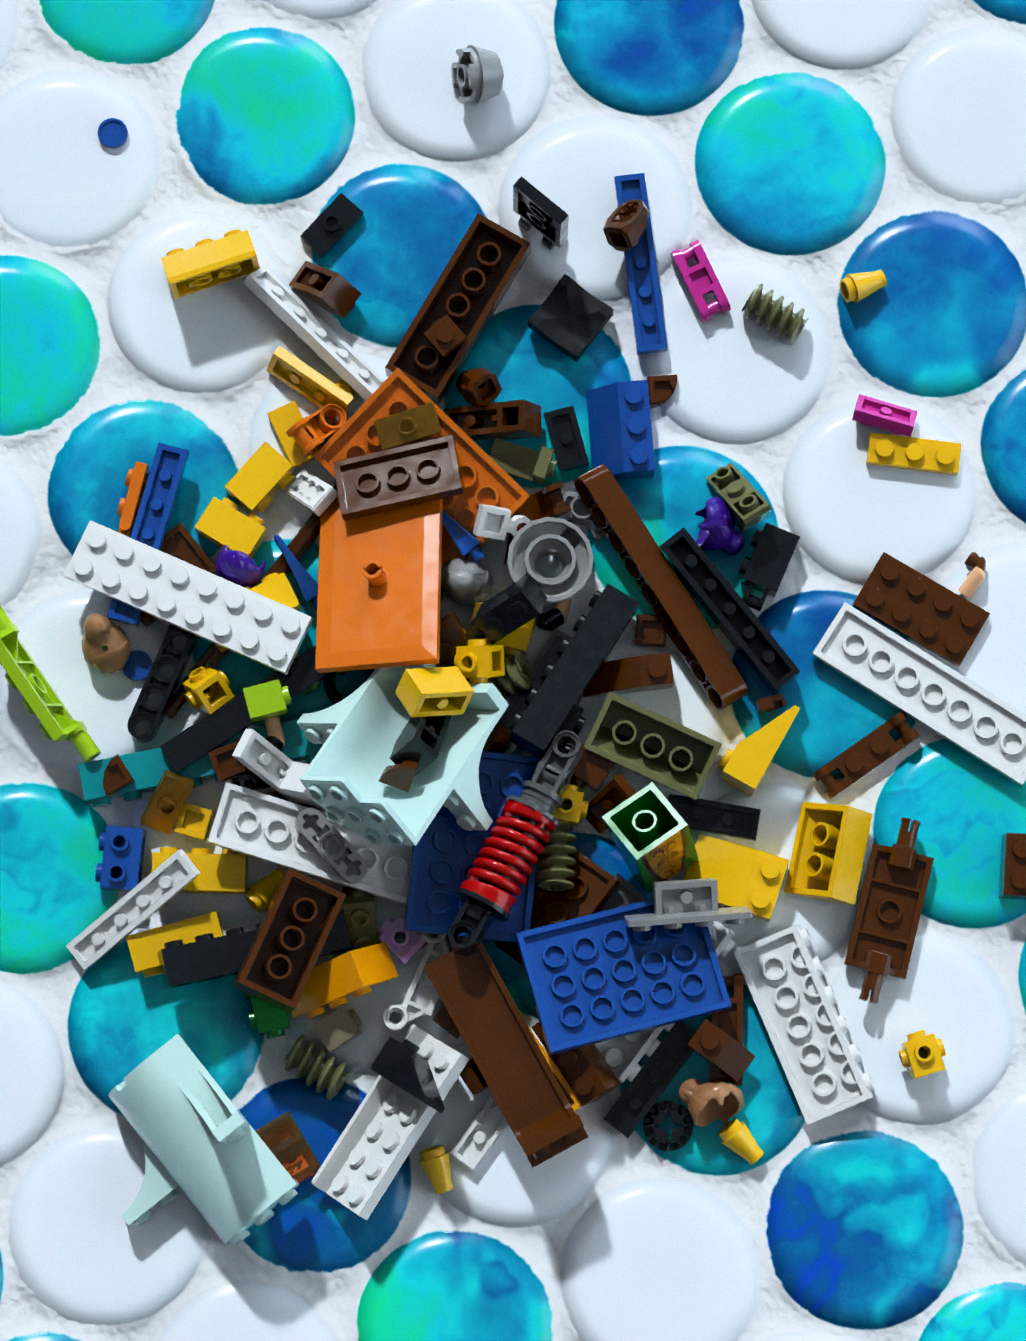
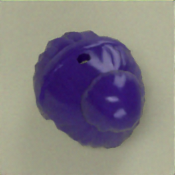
[695,496,745,555]
[215,545,266,588]

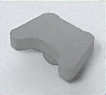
[557,491,604,541]

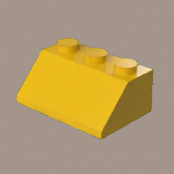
[161,229,260,299]
[785,802,872,905]

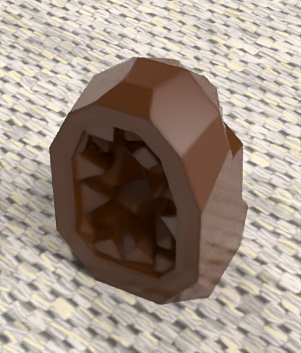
[603,199,649,252]
[456,368,502,407]

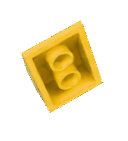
[718,705,800,796]
[684,834,789,922]

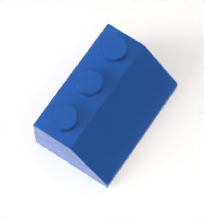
[586,380,655,480]

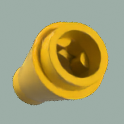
[839,269,887,303]
[244,868,284,913]
[718,1118,764,1165]
[419,1145,453,1194]

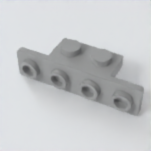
[624,878,753,931]

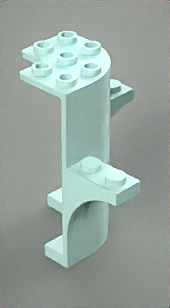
[297,664,509,846]
[108,1034,300,1246]

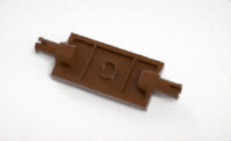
[844,818,934,1004]

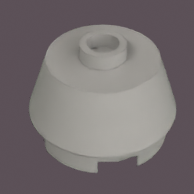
[451,45,504,106]

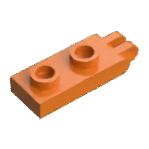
[117,461,150,537]

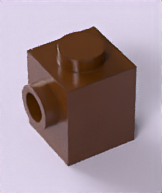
[570,743,614,793]

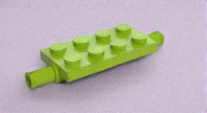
[0,605,101,762]

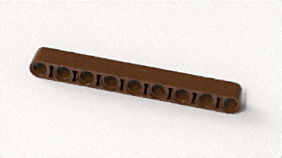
[574,464,748,710]

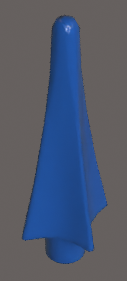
[442,510,486,563]
[273,534,318,609]

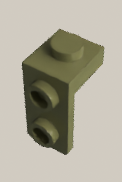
[489,438,558,486]
[343,887,379,952]

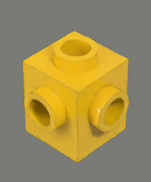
[454,639,505,683]
[182,665,235,715]
[553,784,589,826]
[898,1030,946,1079]

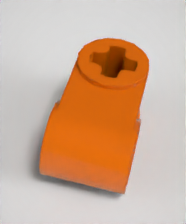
[286,404,347,458]

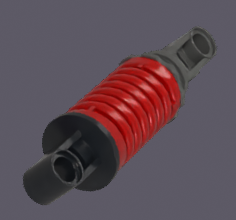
[448,730,583,956]

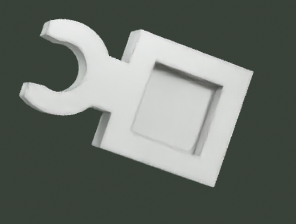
[473,504,531,541]

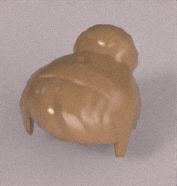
[81,613,131,673]
[678,1078,744,1127]

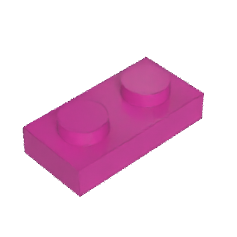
[852,394,917,437]

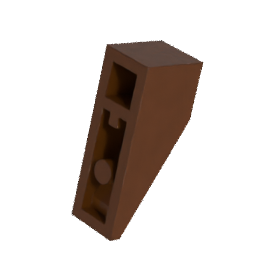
[444,399,541,440]
[583,652,674,698]

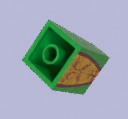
[602,782,698,894]

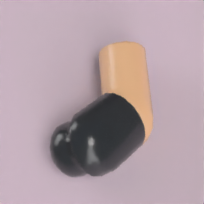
[535,598,572,631]
[264,716,285,751]

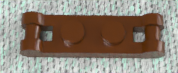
[812,711,920,799]
[710,973,743,1086]

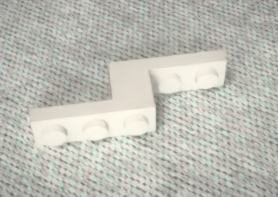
[232,729,325,812]

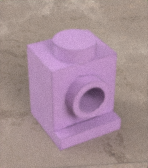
[378,916,427,966]

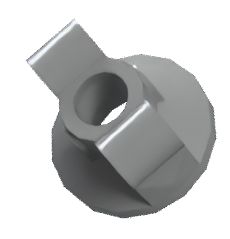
[507,517,594,604]

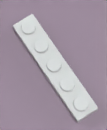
[66,849,201,970]

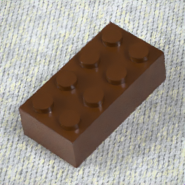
[232,868,346,1013]

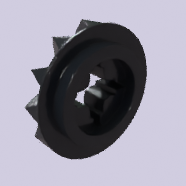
[231,774,271,791]
[643,1101,694,1151]

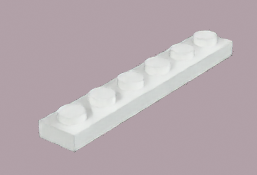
[243,265,385,401]

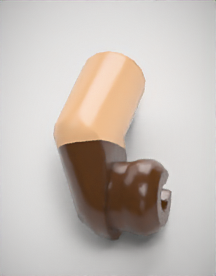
[958,552,987,599]

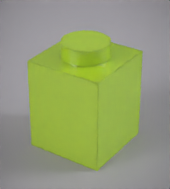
[243,679,292,723]

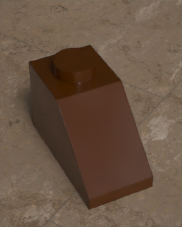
[289,261,361,318]
[686,1019,755,1082]

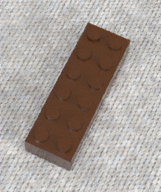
[385,213,531,405]

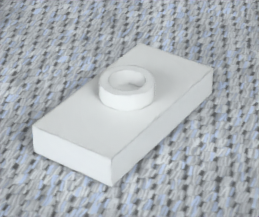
[284,469,338,516]

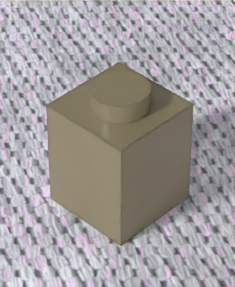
[312,1005,363,1053]

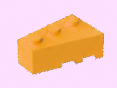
[291,942,399,1020]

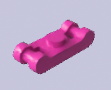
[670,240,731,322]

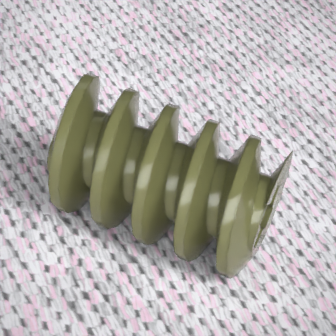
[741,283,809,345]
[466,651,533,700]
[535,823,577,892]
[284,1034,353,1100]

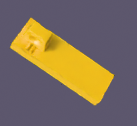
[266,346,355,415]

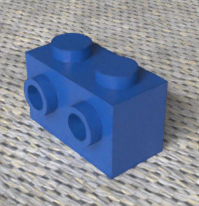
[95,825,146,892]

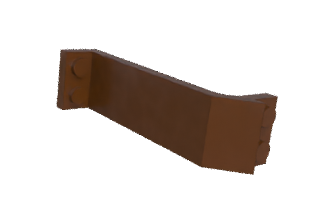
[423,941,588,1167]

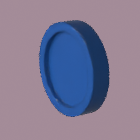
[97,118,128,149]
[122,650,153,681]

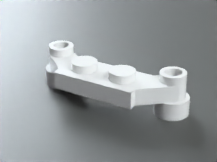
[383,933,449,1030]

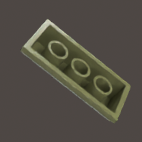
[583,692,722,800]

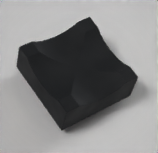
[528,274,614,362]

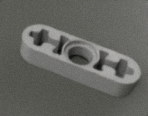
[295,808,367,884]

